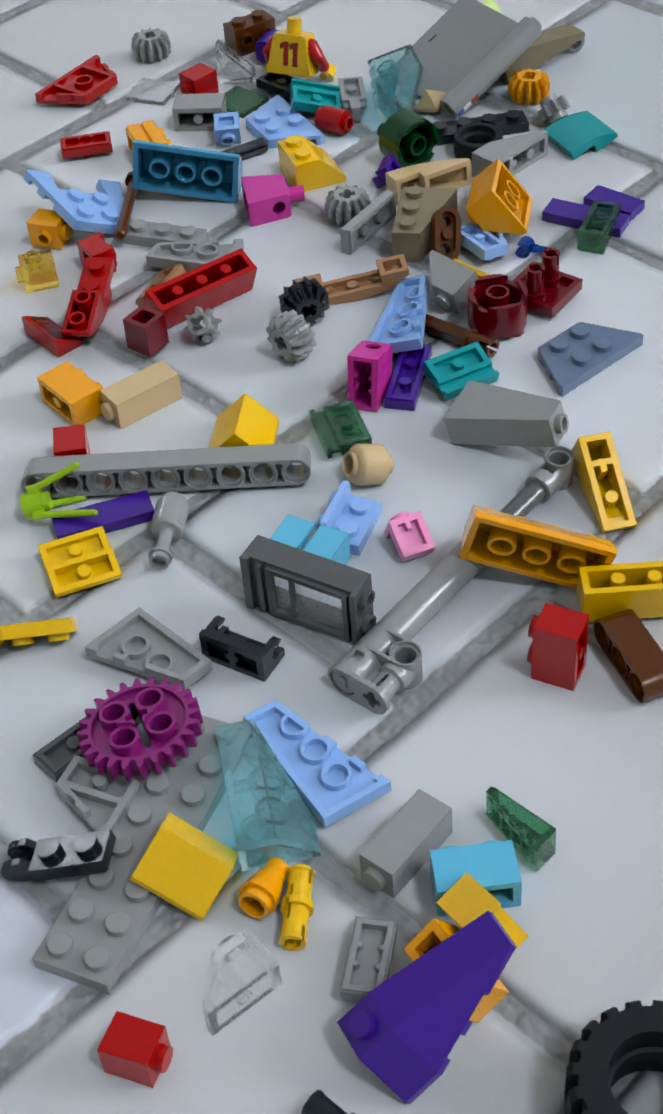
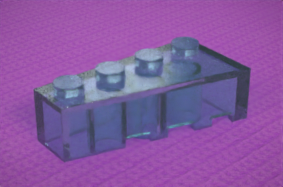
[367,44,423,123]

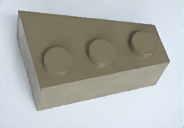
[391,185,457,262]

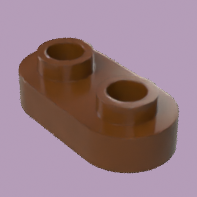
[430,206,461,260]

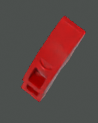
[61,257,115,337]

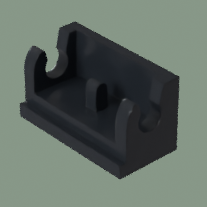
[199,616,285,682]

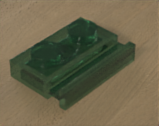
[309,400,372,459]

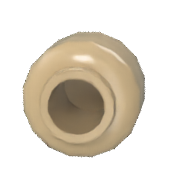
[343,443,394,486]

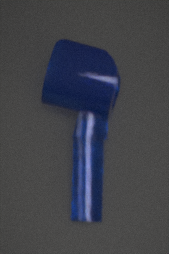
[515,236,557,259]

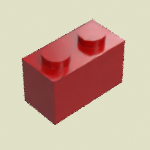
[527,602,589,691]

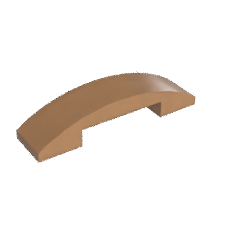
[292,254,410,305]

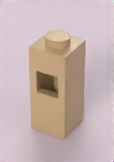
[100,360,183,429]

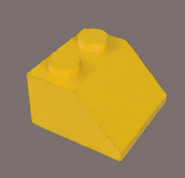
[277,135,346,192]

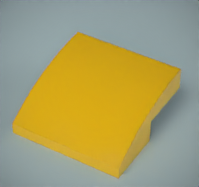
[38,526,122,598]

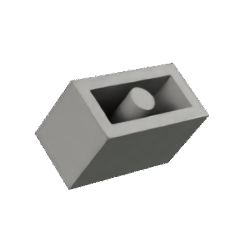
[172,93,227,131]

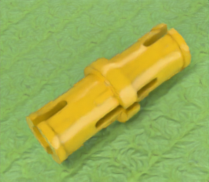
[279,864,315,951]

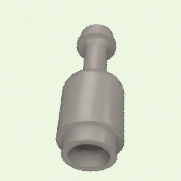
[148,492,189,570]

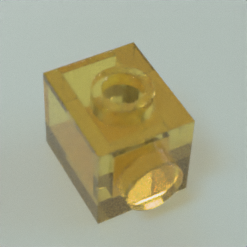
[15,248,60,293]

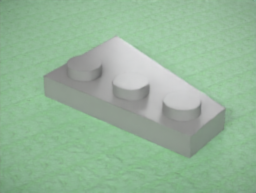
[146,239,244,272]
[85,607,212,690]

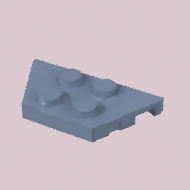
[537,322,644,397]

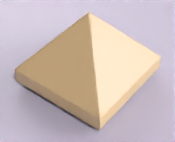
[415,89,447,112]

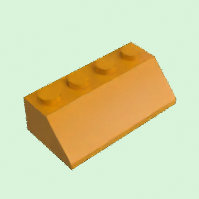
[459,505,618,589]

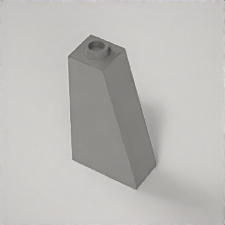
[443,381,569,447]

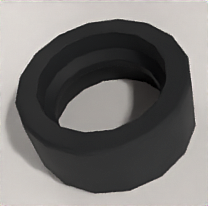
[454,122,503,165]

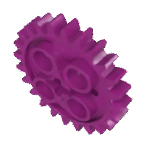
[77,677,203,781]

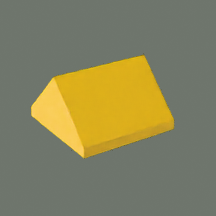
[209,393,279,448]
[129,812,239,922]

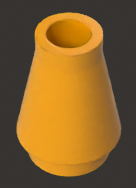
[238,857,289,919]

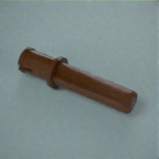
[424,314,499,358]

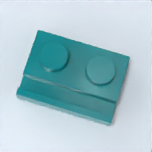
[290,78,342,113]
[423,342,500,401]

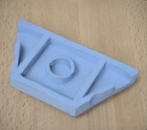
[246,95,324,149]

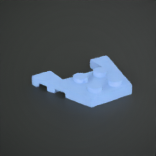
[24,170,123,234]

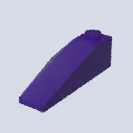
[337,911,517,1104]

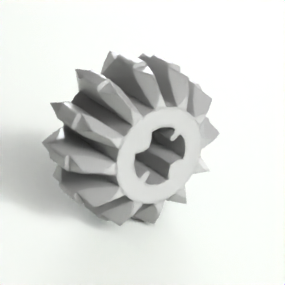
[131,28,171,63]
[325,184,371,226]
[266,310,317,363]

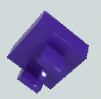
[372,154,401,188]

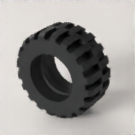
[563,1000,663,1114]

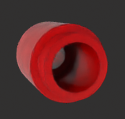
[314,105,353,135]

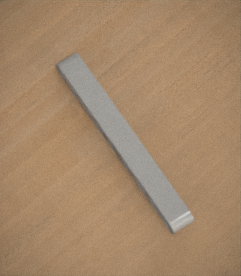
[21,443,311,498]

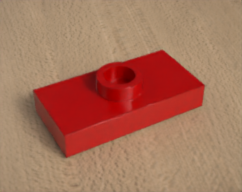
[60,131,113,159]

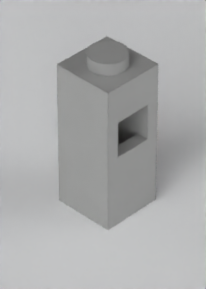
[359,789,452,899]

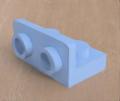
[316,480,383,556]

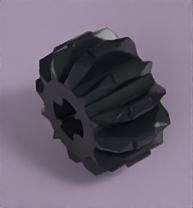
[279,276,330,324]

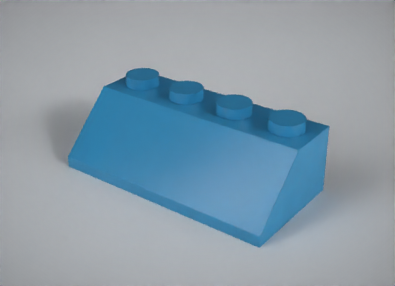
[133,140,243,203]

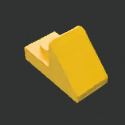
[436,872,529,951]

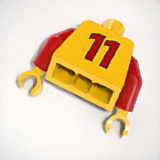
[263,16,337,80]

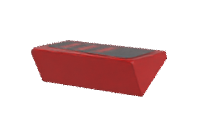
[22,316,82,357]

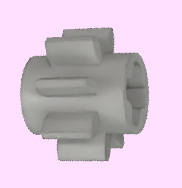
[537,93,571,124]
[184,306,222,343]

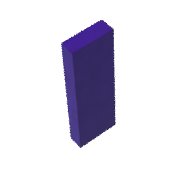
[542,198,630,238]
[384,345,432,411]
[51,490,155,539]

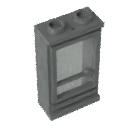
[239,535,377,646]

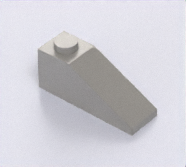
[471,130,548,177]

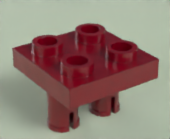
[513,248,583,318]

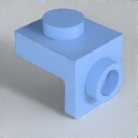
[213,112,241,146]

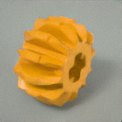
[508,68,550,106]

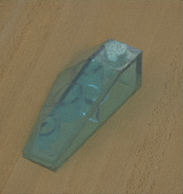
[215,719,321,872]

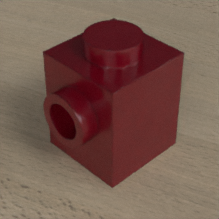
[123,305,169,357]

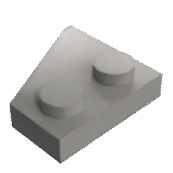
[56,755,144,832]

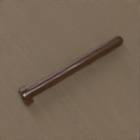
[115,171,138,239]

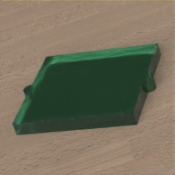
[225,86,269,118]

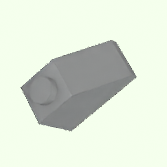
[429,250,478,314]

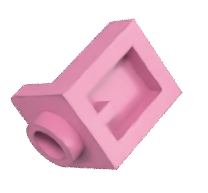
[384,511,436,562]

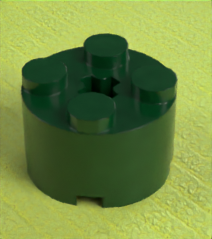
[377,108,439,167]

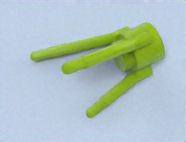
[20,462,98,521]

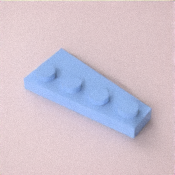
[368,275,429,354]
[243,699,392,828]

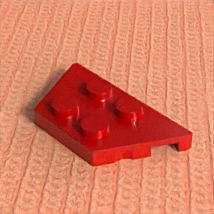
[35,55,118,105]

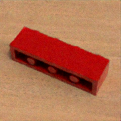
[143,248,257,329]

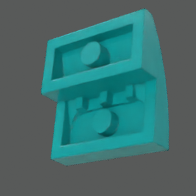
[543,111,618,160]

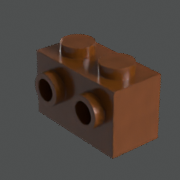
[223,10,276,58]

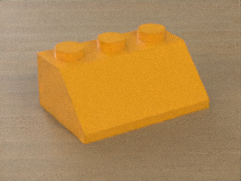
[466,158,533,235]

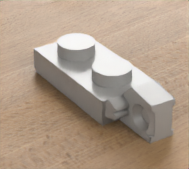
[338,76,367,122]

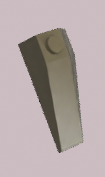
[498,23,585,85]

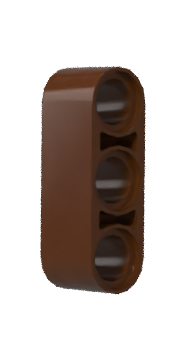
[593,609,663,703]

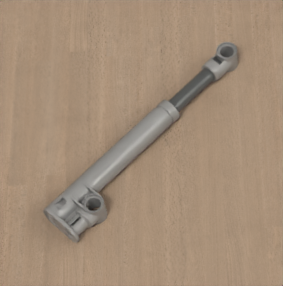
[328,446,574,714]

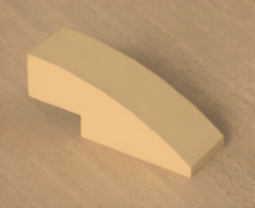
[385,158,472,205]

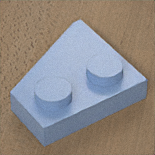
[461,223,508,261]

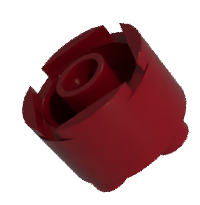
[468,274,528,339]

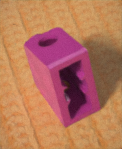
[241,174,305,227]
[347,340,392,412]

